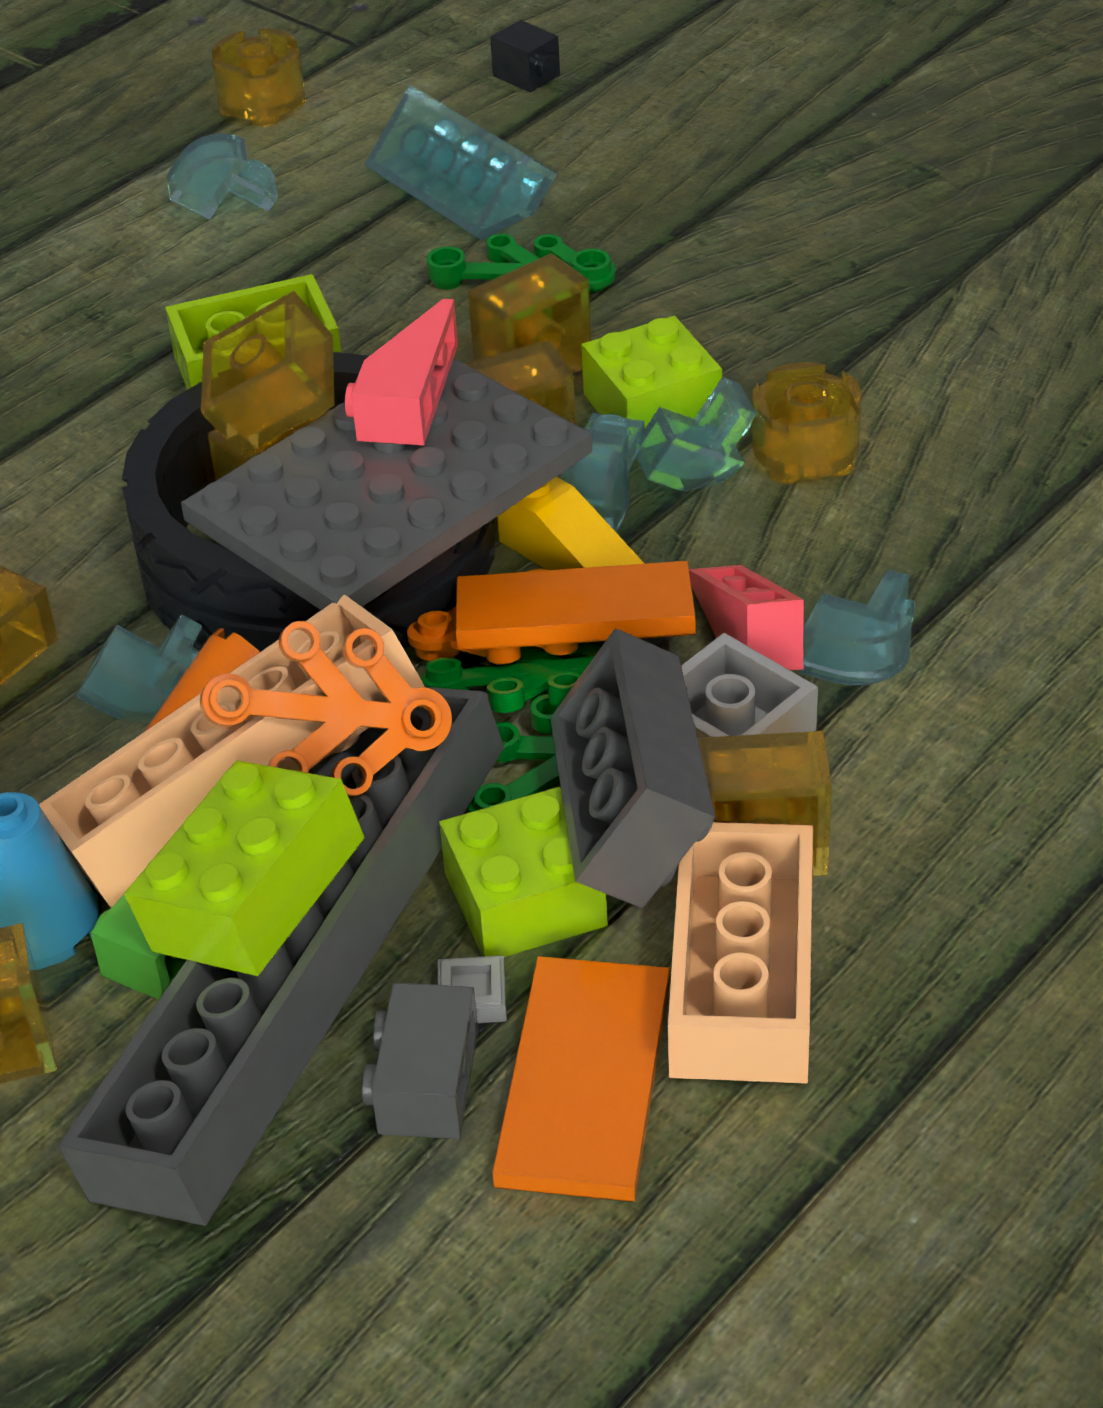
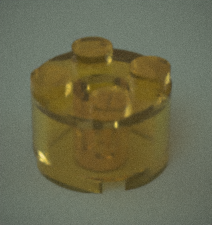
[212,28,306,127]
[752,362,862,484]

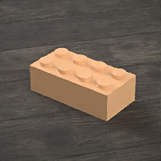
[668,822,813,1083]

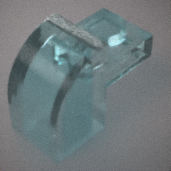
[166,133,278,219]
[632,377,757,491]
[561,413,645,533]
[800,569,915,685]
[75,614,202,723]

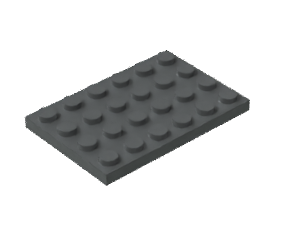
[181,358,593,610]

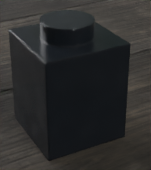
[490,20,560,92]

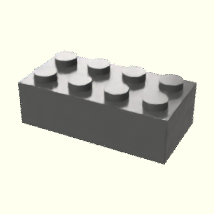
[550,628,715,908]

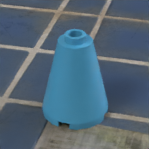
[0,792,101,970]

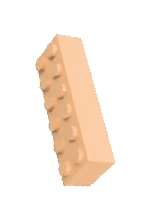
[39,594,425,908]

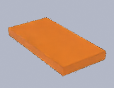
[456,561,696,651]
[492,956,670,1202]

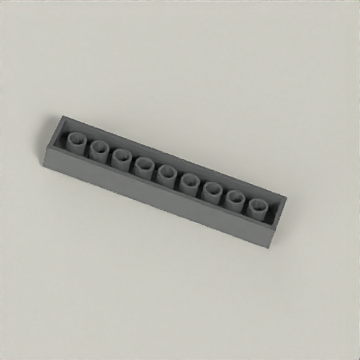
[58,687,504,1226]

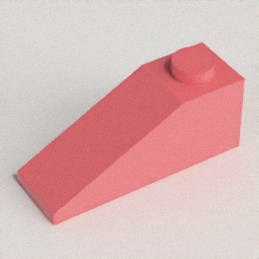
[345,299,458,446]
[689,565,804,670]

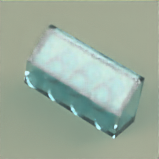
[364,84,557,240]

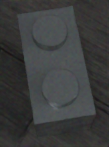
[362,983,479,1139]

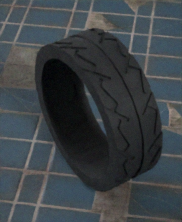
[122,352,495,652]

